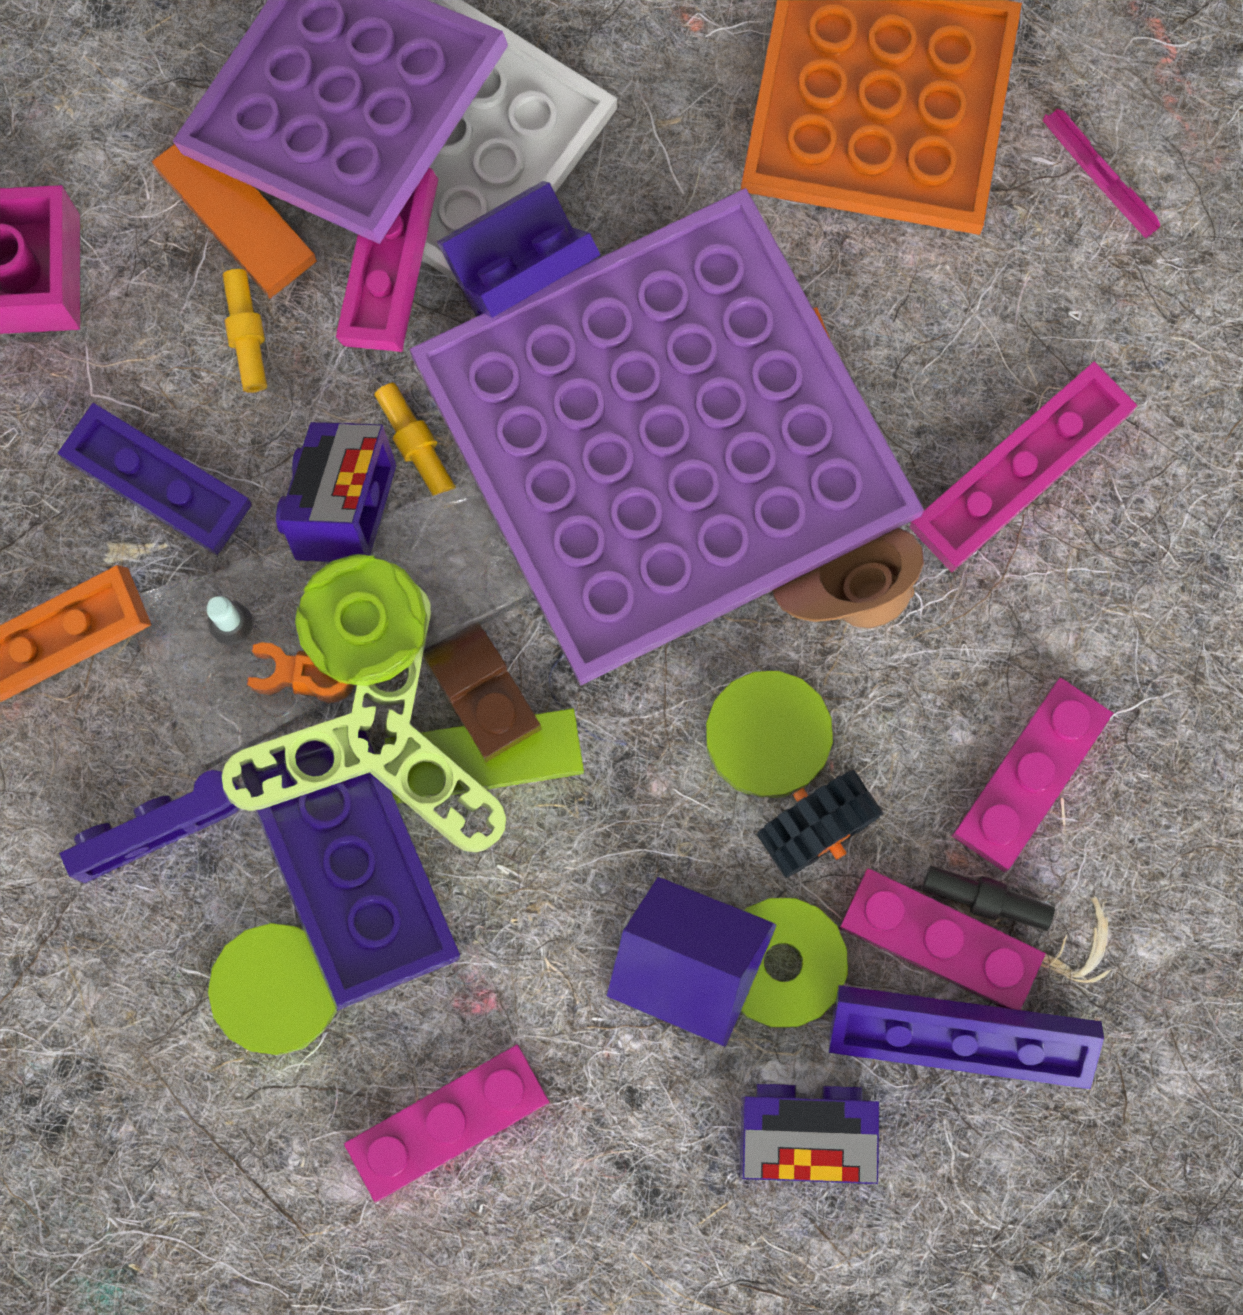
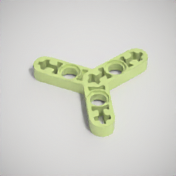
[222,585,506,852]

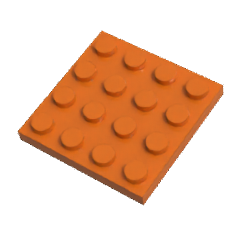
[741,0,1022,235]

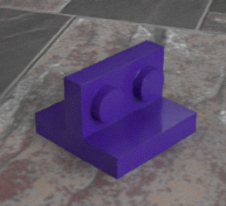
[436,181,600,318]

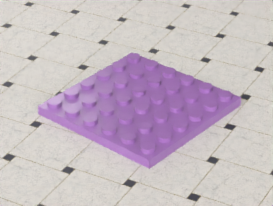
[409,188,924,686]

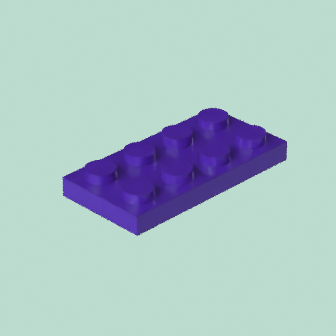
[241,730,460,1011]

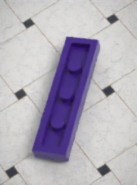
[829,985,1104,1089]

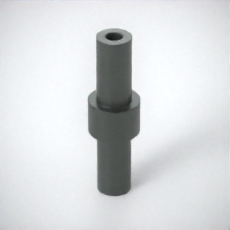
[922,865,1055,931]

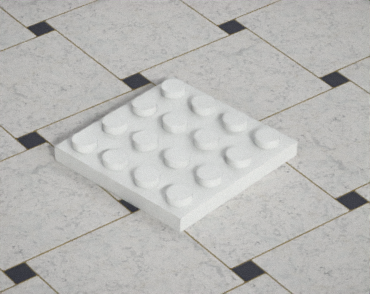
[422,0,617,284]

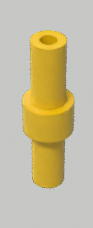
[222,269,267,393]
[374,382,456,500]

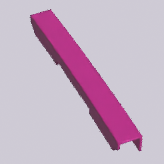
[1042,108,1161,238]

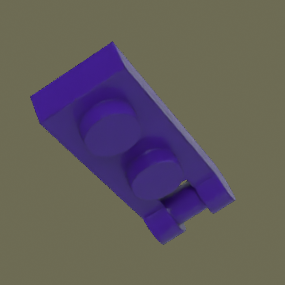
[59,770,240,884]

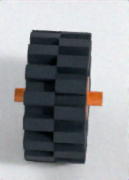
[756,769,884,878]

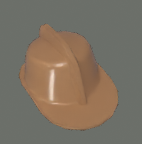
[773,528,924,629]

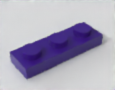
[57,403,252,556]

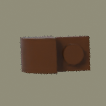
[423,622,542,762]

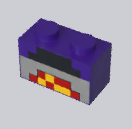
[276,422,397,562]
[739,1084,879,1184]

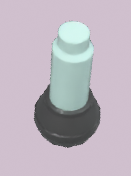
[207,596,253,645]

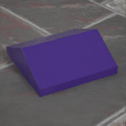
[607,877,777,1047]

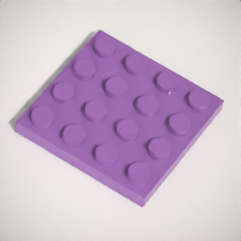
[173,0,508,244]

